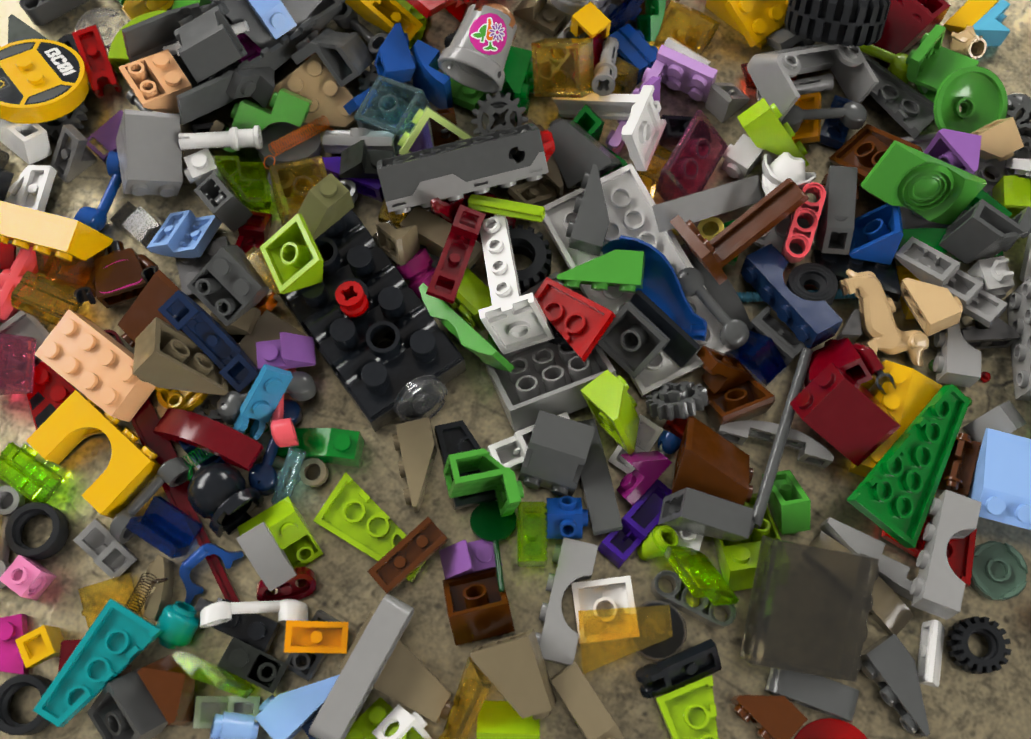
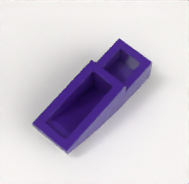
[598,479,671,569]

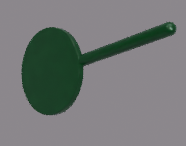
[470,501,517,592]

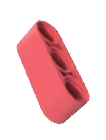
[781,182,826,264]

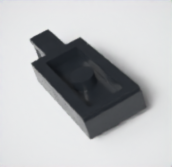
[194,597,281,652]

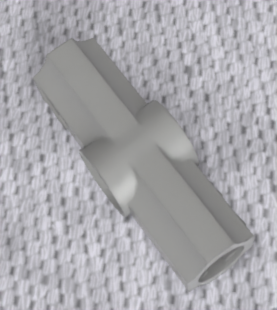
[322,128,401,155]

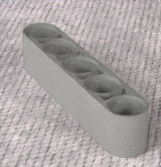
[652,174,764,232]
[309,594,415,739]

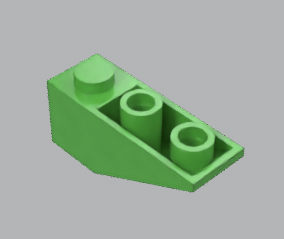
[557,249,645,293]

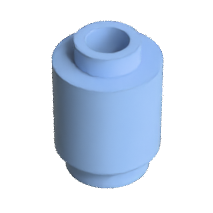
[209,711,259,739]

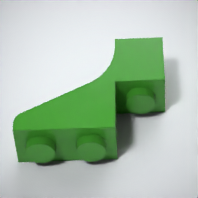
[223,88,312,153]

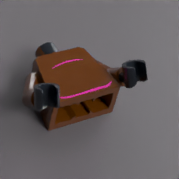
[74,241,159,308]

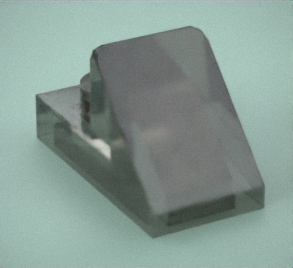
[110,201,161,253]

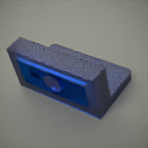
[126,496,202,559]

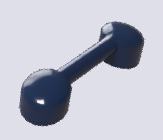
[248,399,303,496]

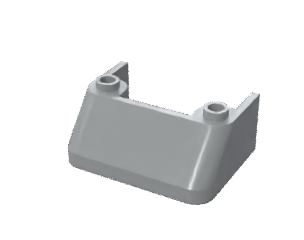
[747,43,879,122]

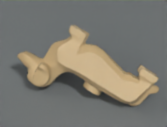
[838,269,929,367]

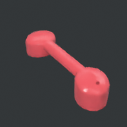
[270,368,299,448]

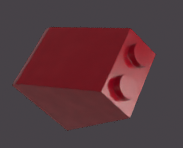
[789,362,901,467]

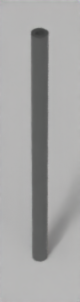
[752,348,813,529]

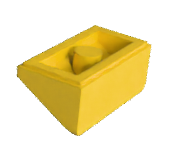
[943,0,998,33]

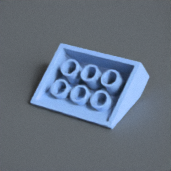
[968,428,1031,530]

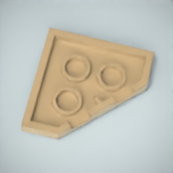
[266,53,366,129]

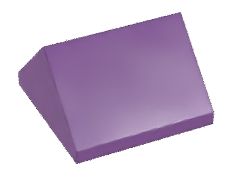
[923,128,982,174]

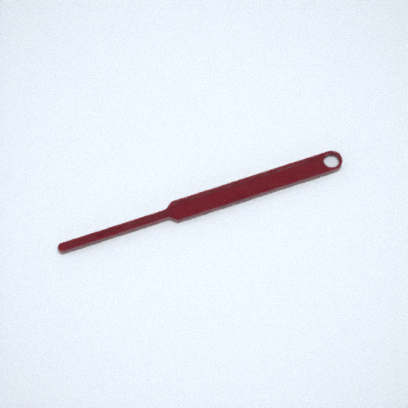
[104,329,241,602]

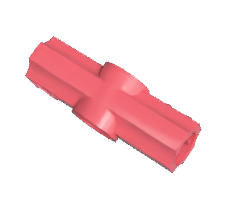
[0,246,47,323]

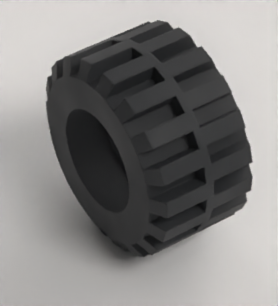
[484,225,552,294]

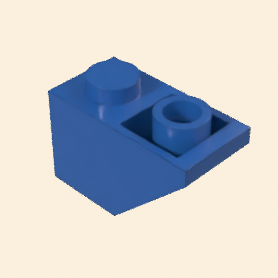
[374,23,417,86]

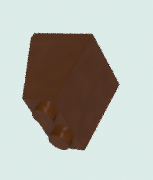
[118,270,186,348]
[671,416,754,506]

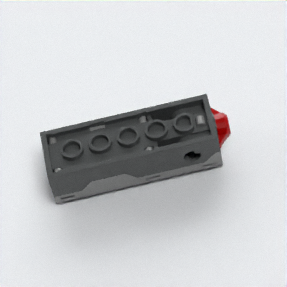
[377,123,555,214]

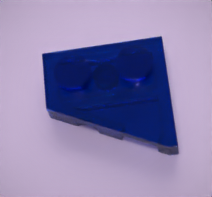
[604,0,644,41]

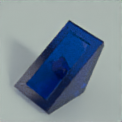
[729,331,786,386]

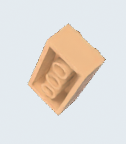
[34,309,156,423]

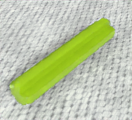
[467,194,545,223]

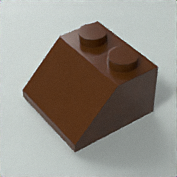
[442,568,515,646]

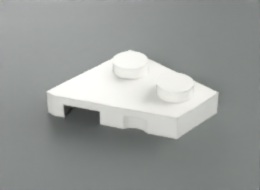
[5,165,57,212]

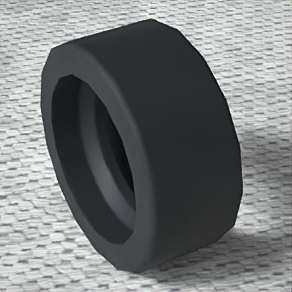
[5,502,69,560]
[0,674,52,735]

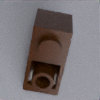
[730,695,808,739]

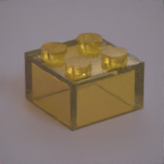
[531,38,594,98]

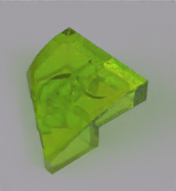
[214,156,272,212]

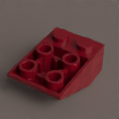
[872,0,951,65]

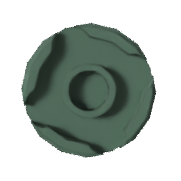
[971,541,1028,601]

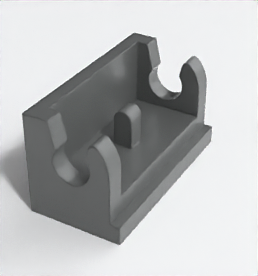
[748,306,806,368]

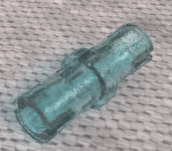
[271,447,306,504]

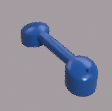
[74,151,122,232]

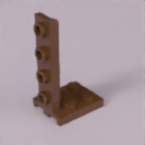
[670,178,809,285]

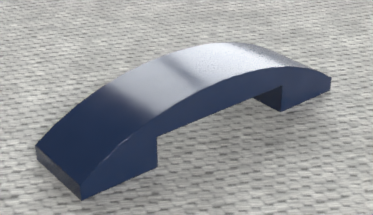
[158,290,259,393]

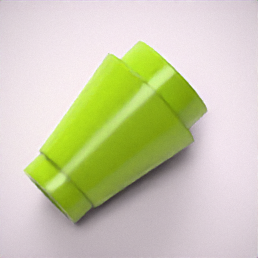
[637,525,679,561]

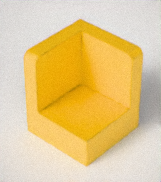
[570,2,611,39]
[15,625,64,668]

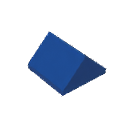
[849,203,904,265]

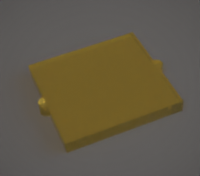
[78,573,143,629]

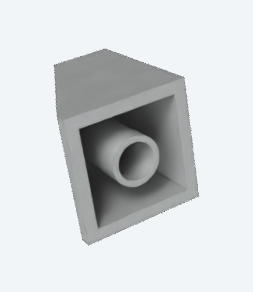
[116,109,183,197]

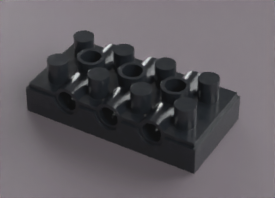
[252,210,466,432]

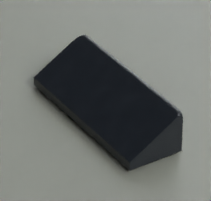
[629,290,701,367]

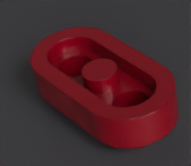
[257,567,316,601]

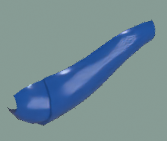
[600,235,707,341]

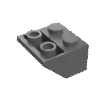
[187,245,275,327]

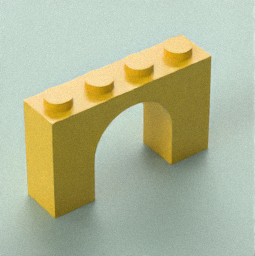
[26,390,161,519]

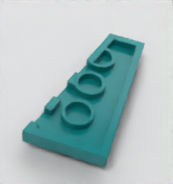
[33,598,164,727]

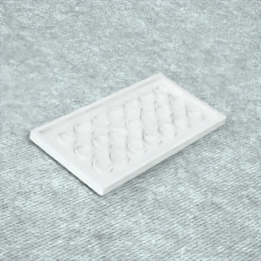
[542,163,732,397]

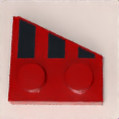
[22,361,78,430]

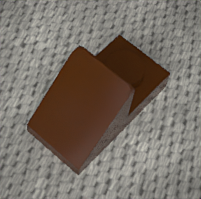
[697,346,752,394]

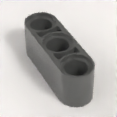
[19,0,90,26]
[651,570,737,629]
[765,660,860,723]

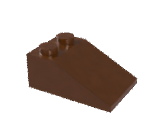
[829,124,923,204]

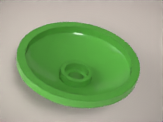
[933,66,1008,133]

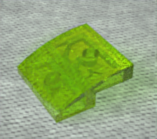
[664,546,739,606]
[171,651,255,698]

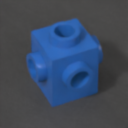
[546,496,588,539]

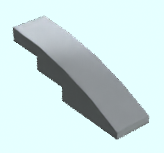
[895,237,1008,328]
[820,517,913,602]

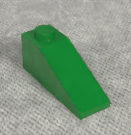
[277,428,365,467]

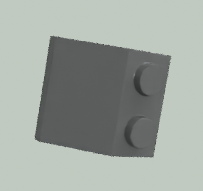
[87,668,168,739]

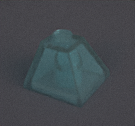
[354,75,431,136]

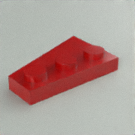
[534,277,616,362]
[881,516,977,588]

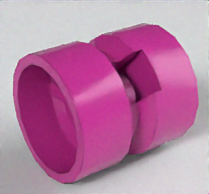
[395,248,436,298]

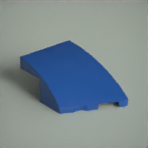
[410,39,453,109]

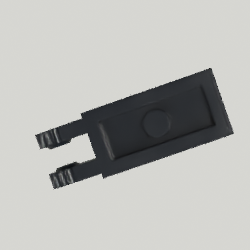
[636,639,722,699]

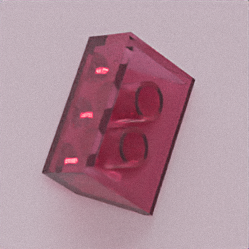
[656,110,728,202]

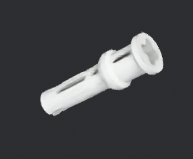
[178,125,263,151]

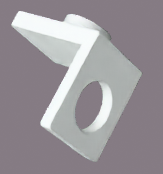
[372,704,432,739]

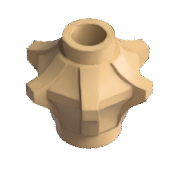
[950,25,987,60]

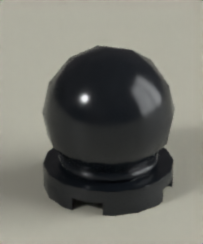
[187,462,264,538]

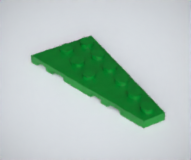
[846,384,970,548]

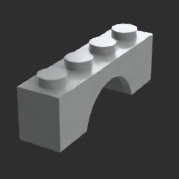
[933,276,983,388]
[910,489,982,620]
[536,537,598,666]

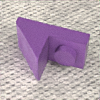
[256,332,316,371]
[439,539,502,580]

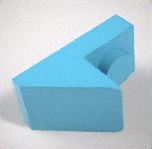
[973,0,1010,46]

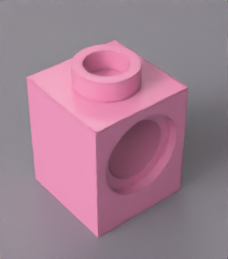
[0,555,57,601]

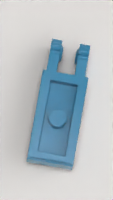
[233,364,293,440]

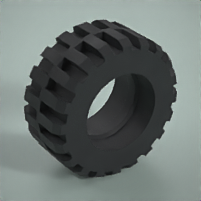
[784,0,891,46]

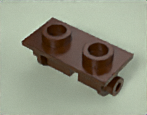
[938,433,981,496]

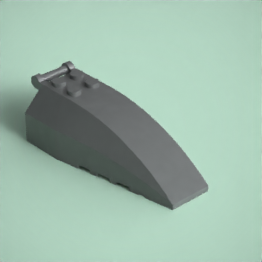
[122,0,342,124]

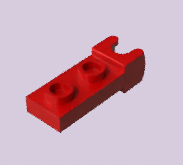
[72,25,122,99]

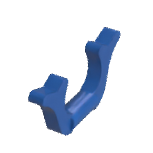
[179,543,244,604]

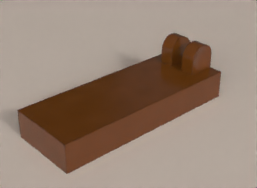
[367,517,449,594]

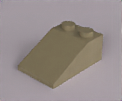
[133,317,228,396]

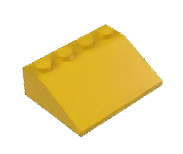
[849,360,942,497]

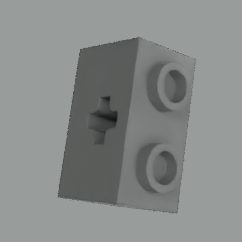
[194,172,253,232]

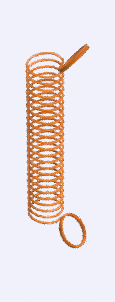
[263,116,335,169]

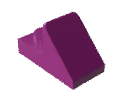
[616,451,672,505]

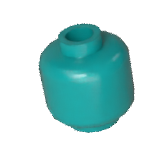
[155,601,200,649]

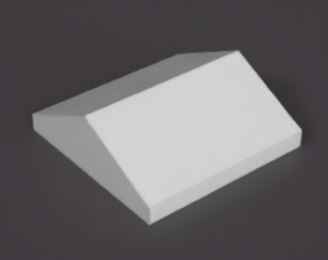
[571,576,640,645]

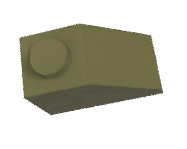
[298,173,354,240]

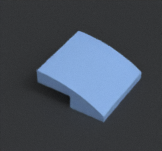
[147,210,222,258]

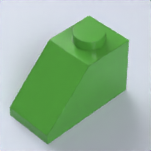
[762,470,811,535]

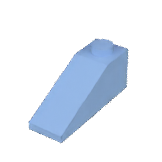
[246,0,297,40]
[254,674,340,739]

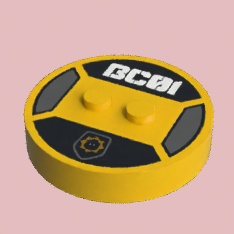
[0,39,89,124]

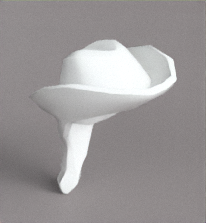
[762,152,816,237]

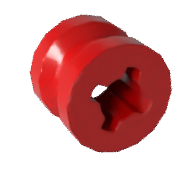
[335,281,369,317]

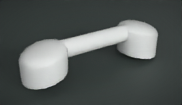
[200,599,309,628]

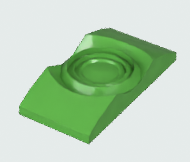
[861,140,987,225]
[419,283,515,372]

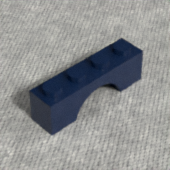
[740,244,843,349]

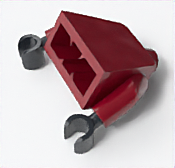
[803,338,896,394]

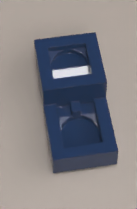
[819,95,852,149]

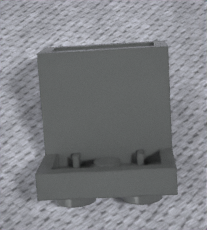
[174,1,248,83]
[291,28,375,87]
[939,199,1031,264]
[518,410,596,497]

